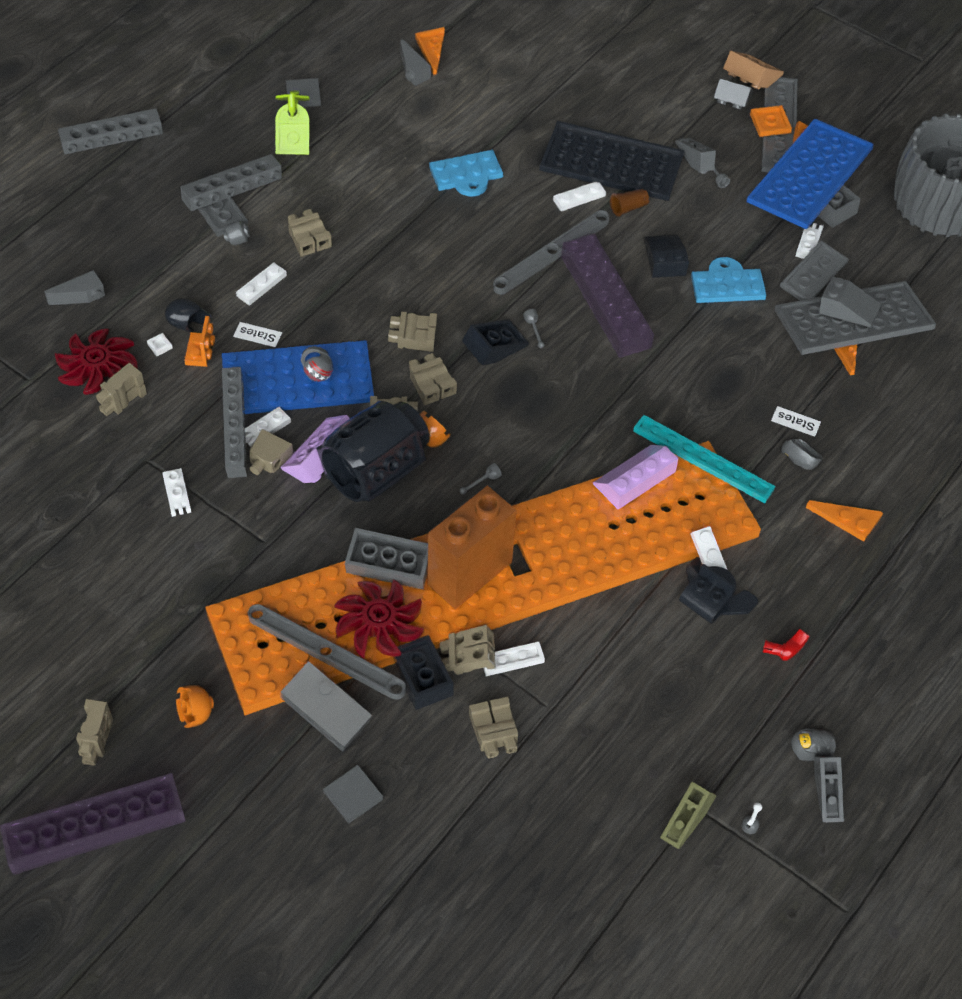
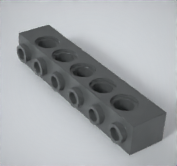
[58,108,163,155]
[180,154,282,211]
[222,367,247,478]

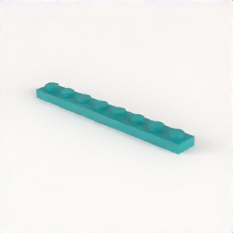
[633,415,775,503]

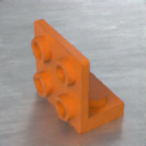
[185,316,215,367]

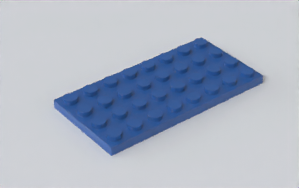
[747,119,874,229]
[222,340,374,414]

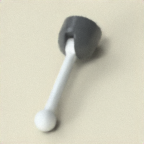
[741,803,762,834]

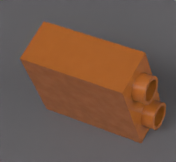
[428,485,517,609]

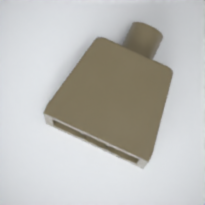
[249,429,293,475]

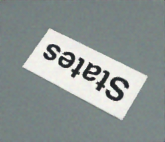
[233,322,282,347]
[771,406,821,437]

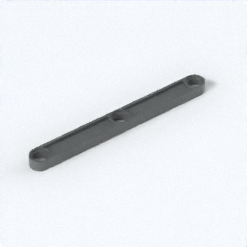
[493,210,610,295]
[248,604,406,700]

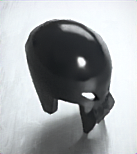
[165,298,212,333]

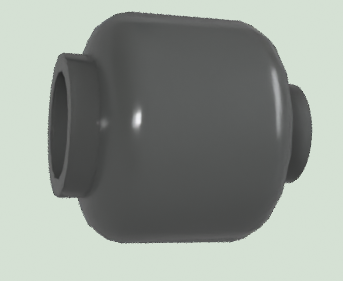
[223,221,250,246]

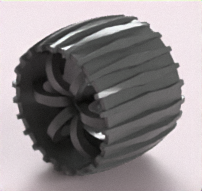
[894,113,962,237]

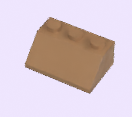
[723,51,784,89]

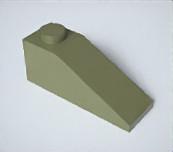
[660,782,716,849]

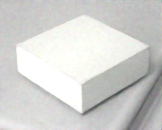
[147,333,172,356]

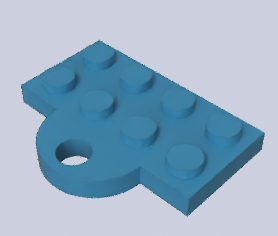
[429,150,503,196]
[691,257,766,303]

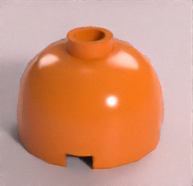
[420,411,450,447]
[176,685,214,728]

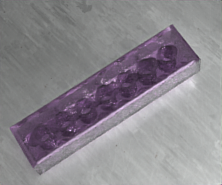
[561,234,654,358]
[0,773,186,875]

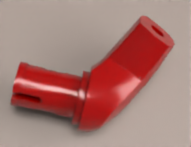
[763,628,810,661]

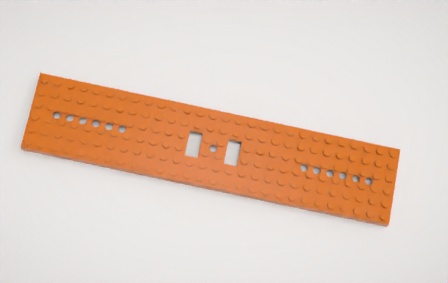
[205,441,761,715]

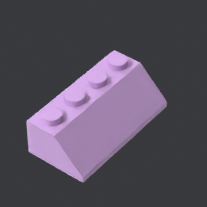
[281,415,350,483]
[593,445,678,510]

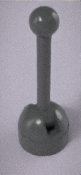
[713,168,730,188]
[523,309,545,348]
[460,463,502,495]

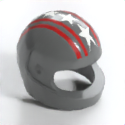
[301,346,334,382]

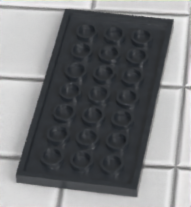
[539,121,685,201]

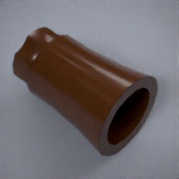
[610,189,649,217]

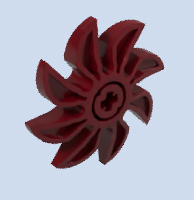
[55,329,138,395]
[334,579,424,658]

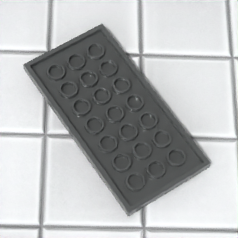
[775,281,936,355]

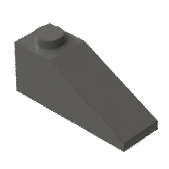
[400,39,431,86]
[675,138,716,174]
[44,270,105,305]
[814,756,844,822]

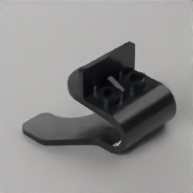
[679,557,758,624]

